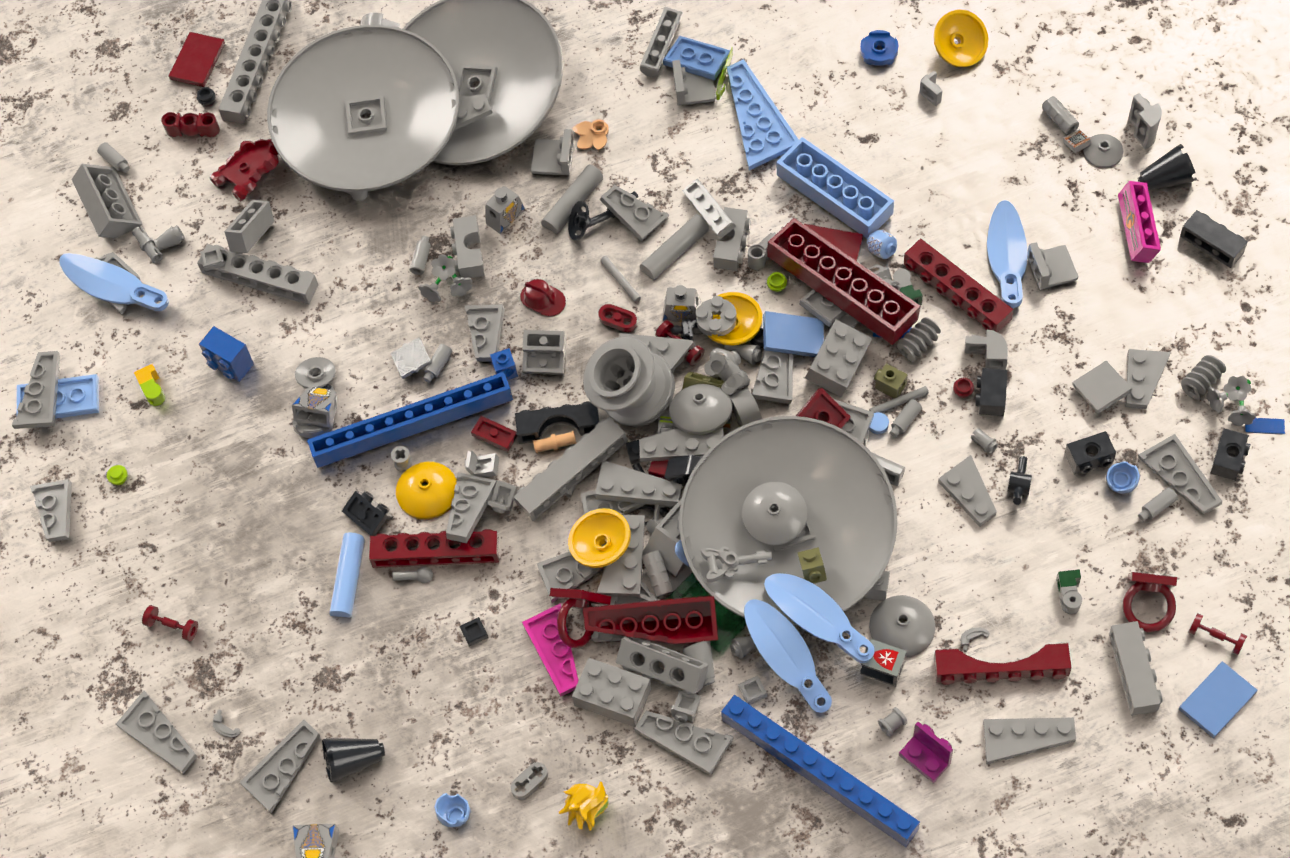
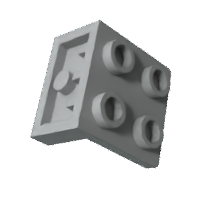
[672,60,716,105]
[531,129,574,175]
[1027,242,1079,290]

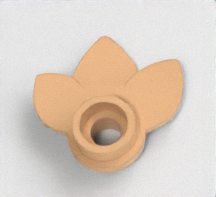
[572,119,609,150]

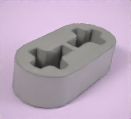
[511,762,548,800]

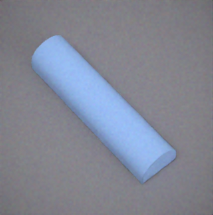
[329,532,365,618]

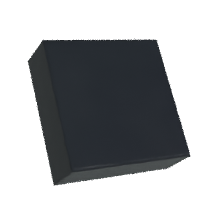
[460,617,489,646]

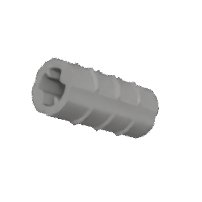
[1042,96,1079,135]
[642,550,674,597]

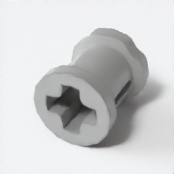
[391,446,412,472]
[878,707,908,737]

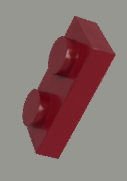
[471,416,517,452]

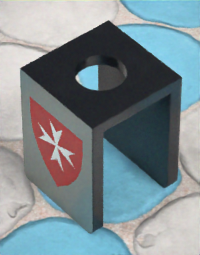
[860,639,907,687]

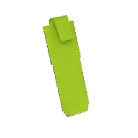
[716,46,733,100]

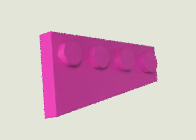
[522,603,579,697]

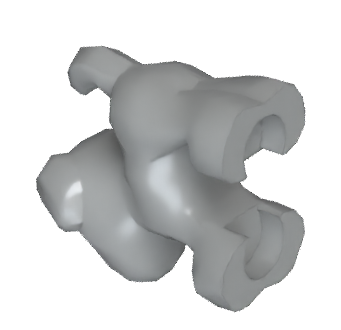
[704,348,750,395]

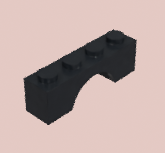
[515,401,600,444]

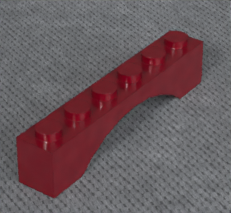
[934,643,1072,685]

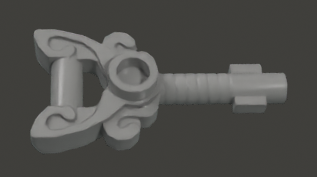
[701,546,772,583]

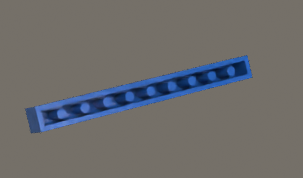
[307,372,513,468]
[721,695,920,847]

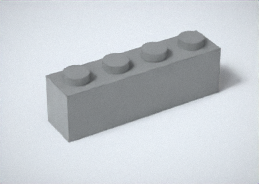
[1109,621,1163,716]

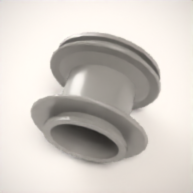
[583,336,675,427]

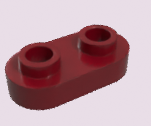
[598,304,637,332]

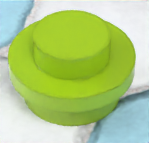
[767,272,787,292]
[107,465,128,485]

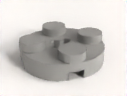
[696,296,737,336]

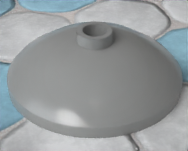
[669,384,732,435]
[742,482,807,546]
[869,595,935,658]

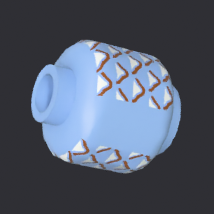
[867,230,897,259]

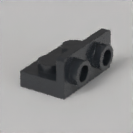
[341,491,394,536]

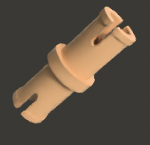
[533,431,577,453]

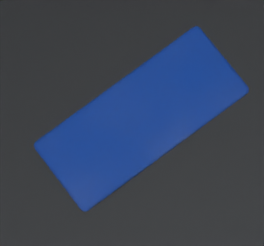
[1245,418,1285,434]

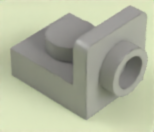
[919,71,943,106]

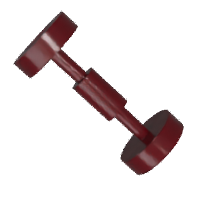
[655,320,705,365]
[142,605,198,642]
[1188,613,1247,655]

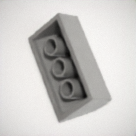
[71,164,142,238]

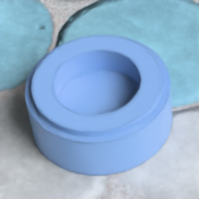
[869,412,889,434]

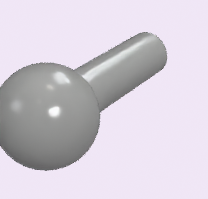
[392,566,433,583]

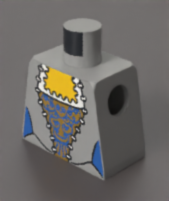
[485,186,525,234]
[663,285,702,322]
[292,384,338,428]
[293,824,339,858]

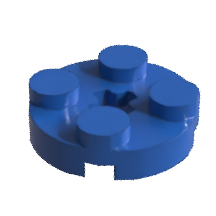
[860,30,899,66]

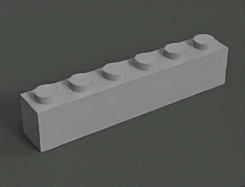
[514,417,628,521]

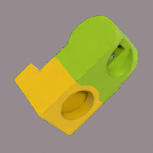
[134,364,165,406]

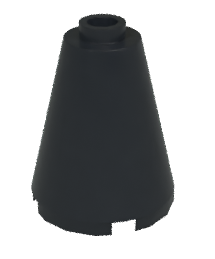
[1137,144,1197,191]
[322,738,385,782]

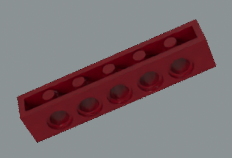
[904,238,1013,333]
[369,529,499,568]

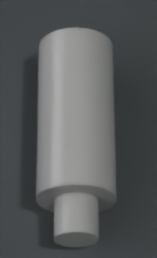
[97,142,130,173]
[409,236,431,275]
[423,344,453,383]
[889,399,922,437]
[1138,487,1178,521]

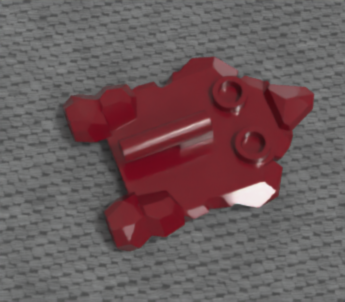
[210,139,279,202]

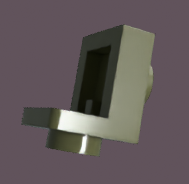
[797,547,827,584]

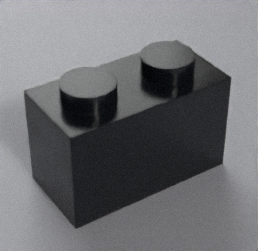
[975,368,1008,416]

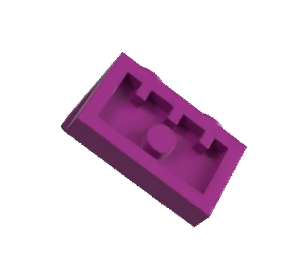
[899,722,953,784]

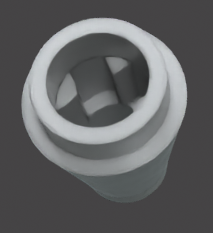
[154,225,185,250]

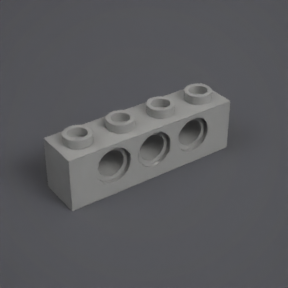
[616,636,709,694]

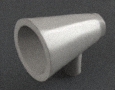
[682,641,715,686]

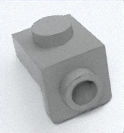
[465,451,499,478]
[487,480,519,513]
[671,690,701,723]

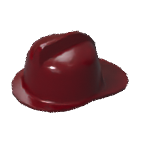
[520,279,566,316]

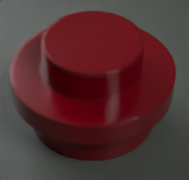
[953,377,974,398]

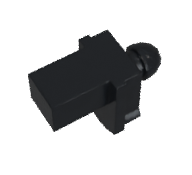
[671,318,704,340]

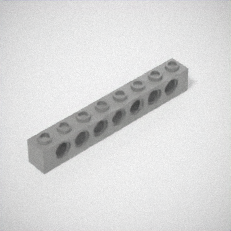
[218,0,292,124]

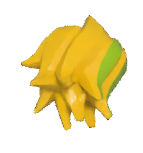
[559,782,609,831]

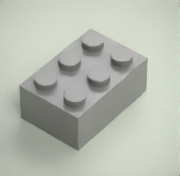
[805,319,872,397]
[572,658,652,727]

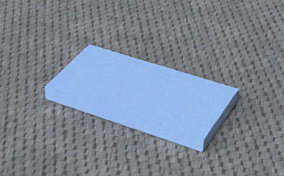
[17,374,99,419]

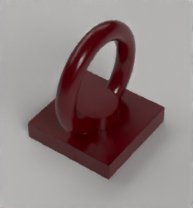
[796,388,851,429]
[1123,572,1177,632]
[549,588,611,649]

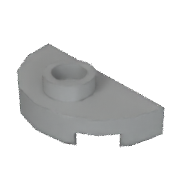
[292,420,334,438]

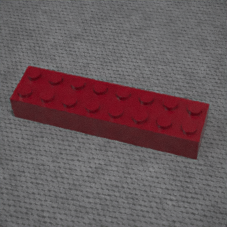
[767,218,921,345]

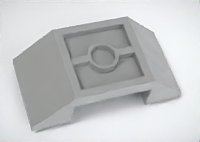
[643,498,687,578]

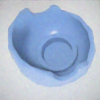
[1106,461,1140,494]
[434,793,471,827]

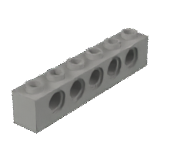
[197,244,318,304]

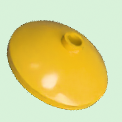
[933,9,989,67]
[707,292,763,346]
[396,462,457,520]
[568,508,631,568]

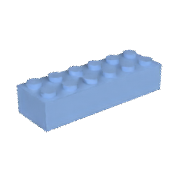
[776,137,894,239]

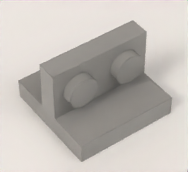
[834,399,874,446]

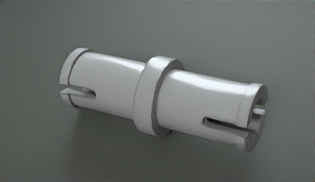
[132,226,163,263]

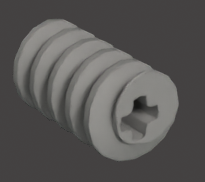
[897,317,941,362]
[1181,355,1227,400]

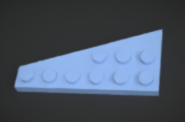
[727,59,799,171]

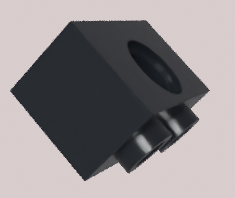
[1210,428,1251,481]
[1064,431,1116,475]

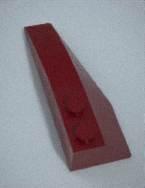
[583,595,718,644]

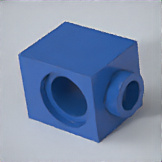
[490,348,518,380]

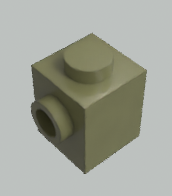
[874,363,908,399]

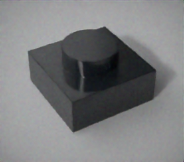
[626,440,640,464]

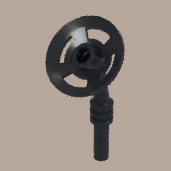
[568,191,639,240]

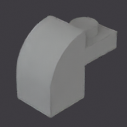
[964,330,1008,369]
[729,388,762,427]

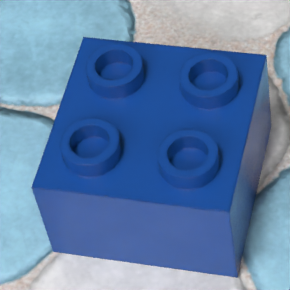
[199,326,254,382]

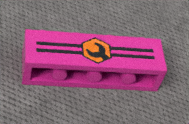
[1118,181,1161,263]

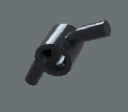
[1007,456,1032,505]

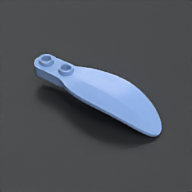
[987,200,1027,308]
[59,253,169,311]
[764,573,874,663]
[744,599,832,713]

